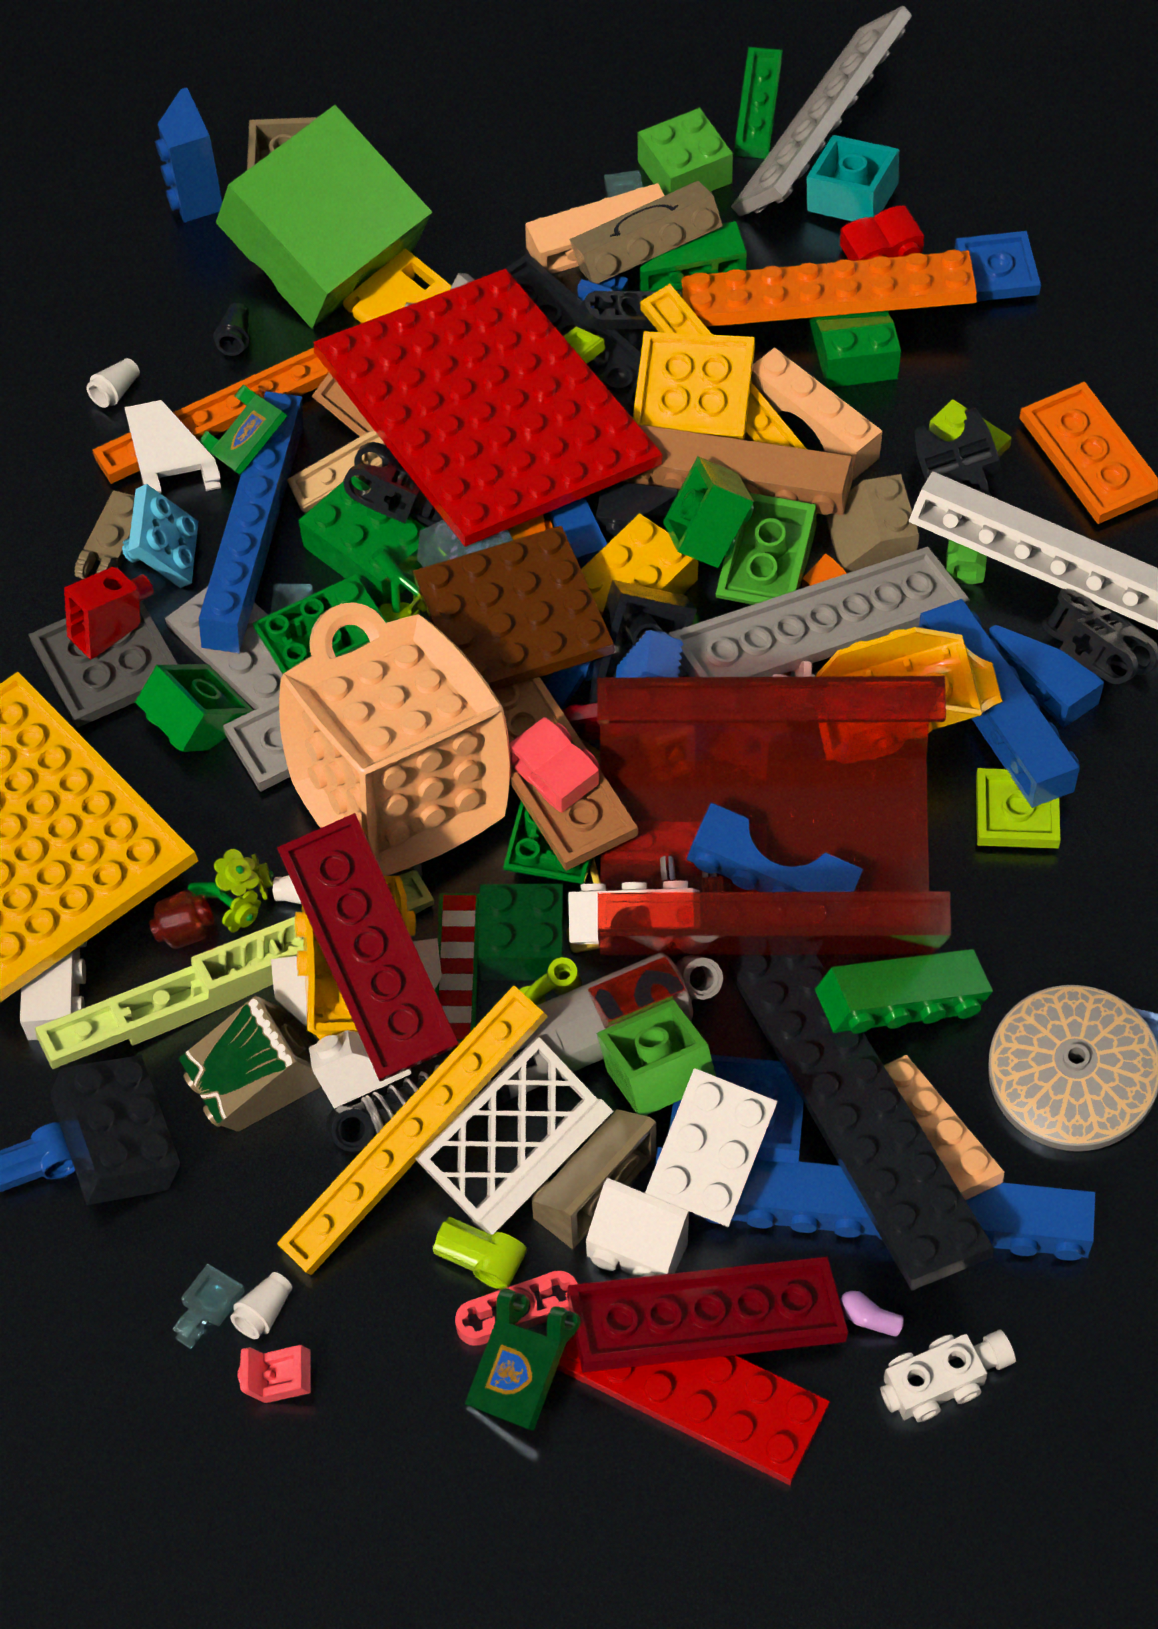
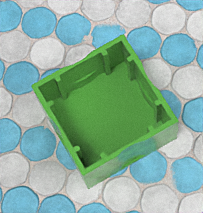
[216,105,432,329]

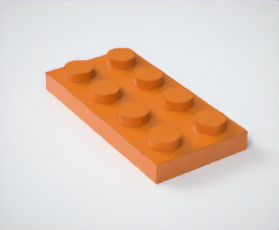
[1019,382,1158,524]

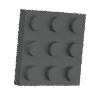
[28,601,178,728]

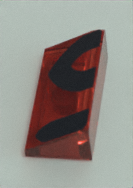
[587,956,686,1028]

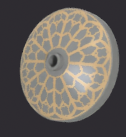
[988,985,1158,1151]

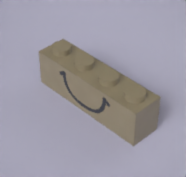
[569,181,723,284]

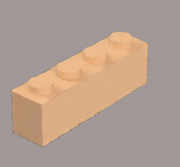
[525,183,664,274]

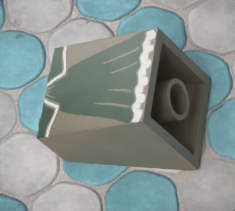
[179,996,321,1132]

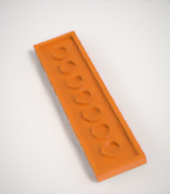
[682,250,977,327]

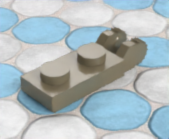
[74,490,135,579]

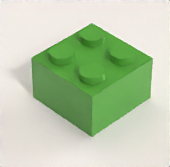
[638,108,733,196]
[597,999,716,1116]

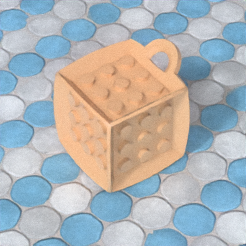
[279,603,511,876]

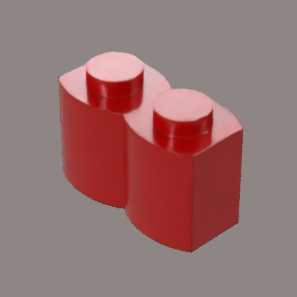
[840,206,924,261]

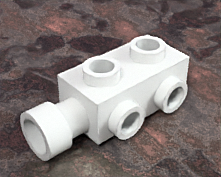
[880,1329,1016,1422]

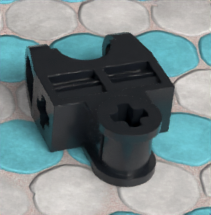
[915,407,1004,496]
[344,442,448,528]
[1042,589,1158,684]

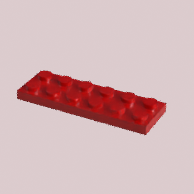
[557,1334,830,1485]

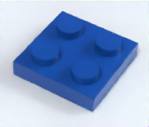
[955,231,1041,301]

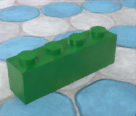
[815,949,993,1034]

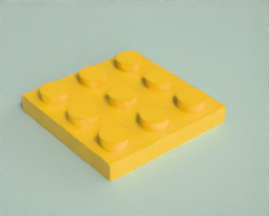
[633,331,755,440]

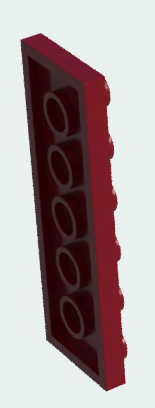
[277,813,459,1082]
[567,1257,848,1373]

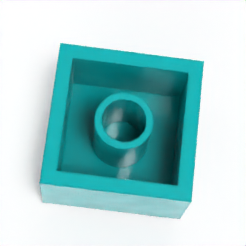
[807,135,899,221]

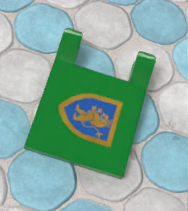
[198,385,287,475]

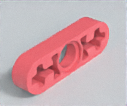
[455,1271,578,1346]

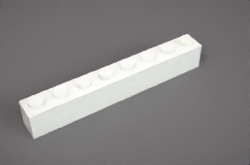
[908,471,1158,630]

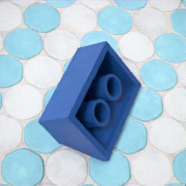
[155,87,222,223]

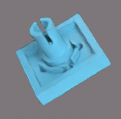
[122,484,199,588]

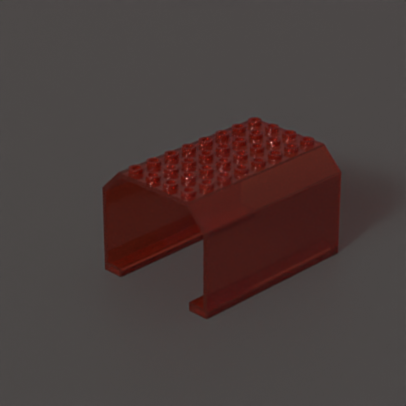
[597,676,951,955]

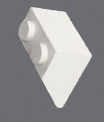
[586,1178,689,1278]

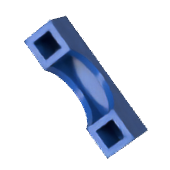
[686,802,863,926]

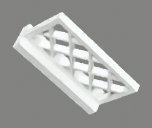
[415,1037,613,1235]

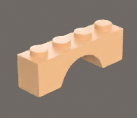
[751,348,882,479]

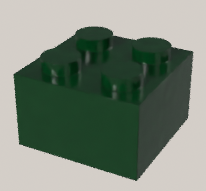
[478,884,564,981]

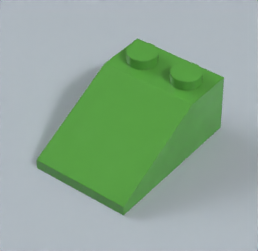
[716,493,817,605]

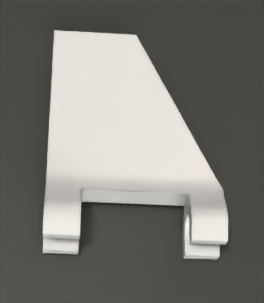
[125,400,221,494]

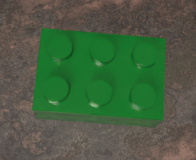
[299,476,437,605]

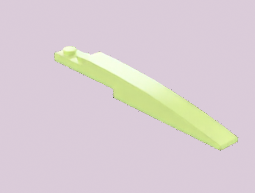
[35,870,434,1069]

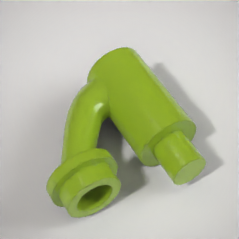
[520,957,582,1006]

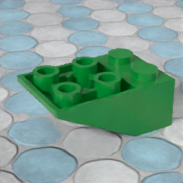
[252,574,387,674]
[503,776,610,884]

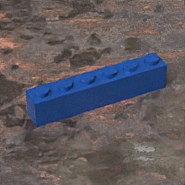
[919,599,1080,808]

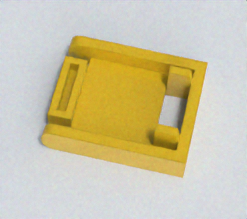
[343,248,451,323]

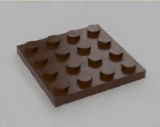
[413,526,614,691]

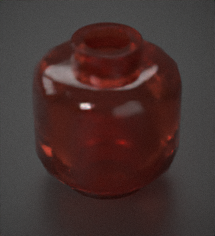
[149,889,214,950]

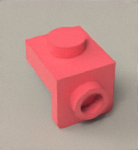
[238,1345,311,1403]

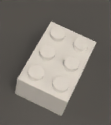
[645,1068,778,1227]

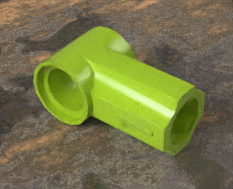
[433,1216,527,1290]

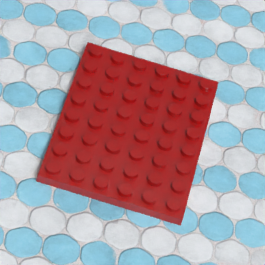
[314,269,663,547]

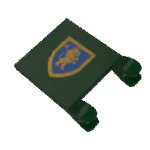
[465,1288,581,1431]

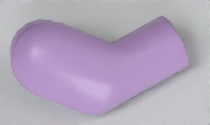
[839,1290,903,1337]

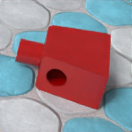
[64,567,154,660]

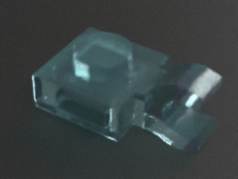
[173,1263,245,1349]

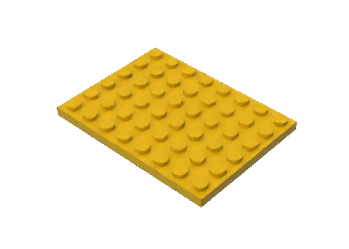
[0,672,198,1002]

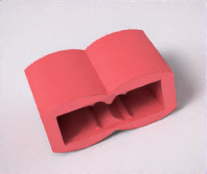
[509,717,599,813]

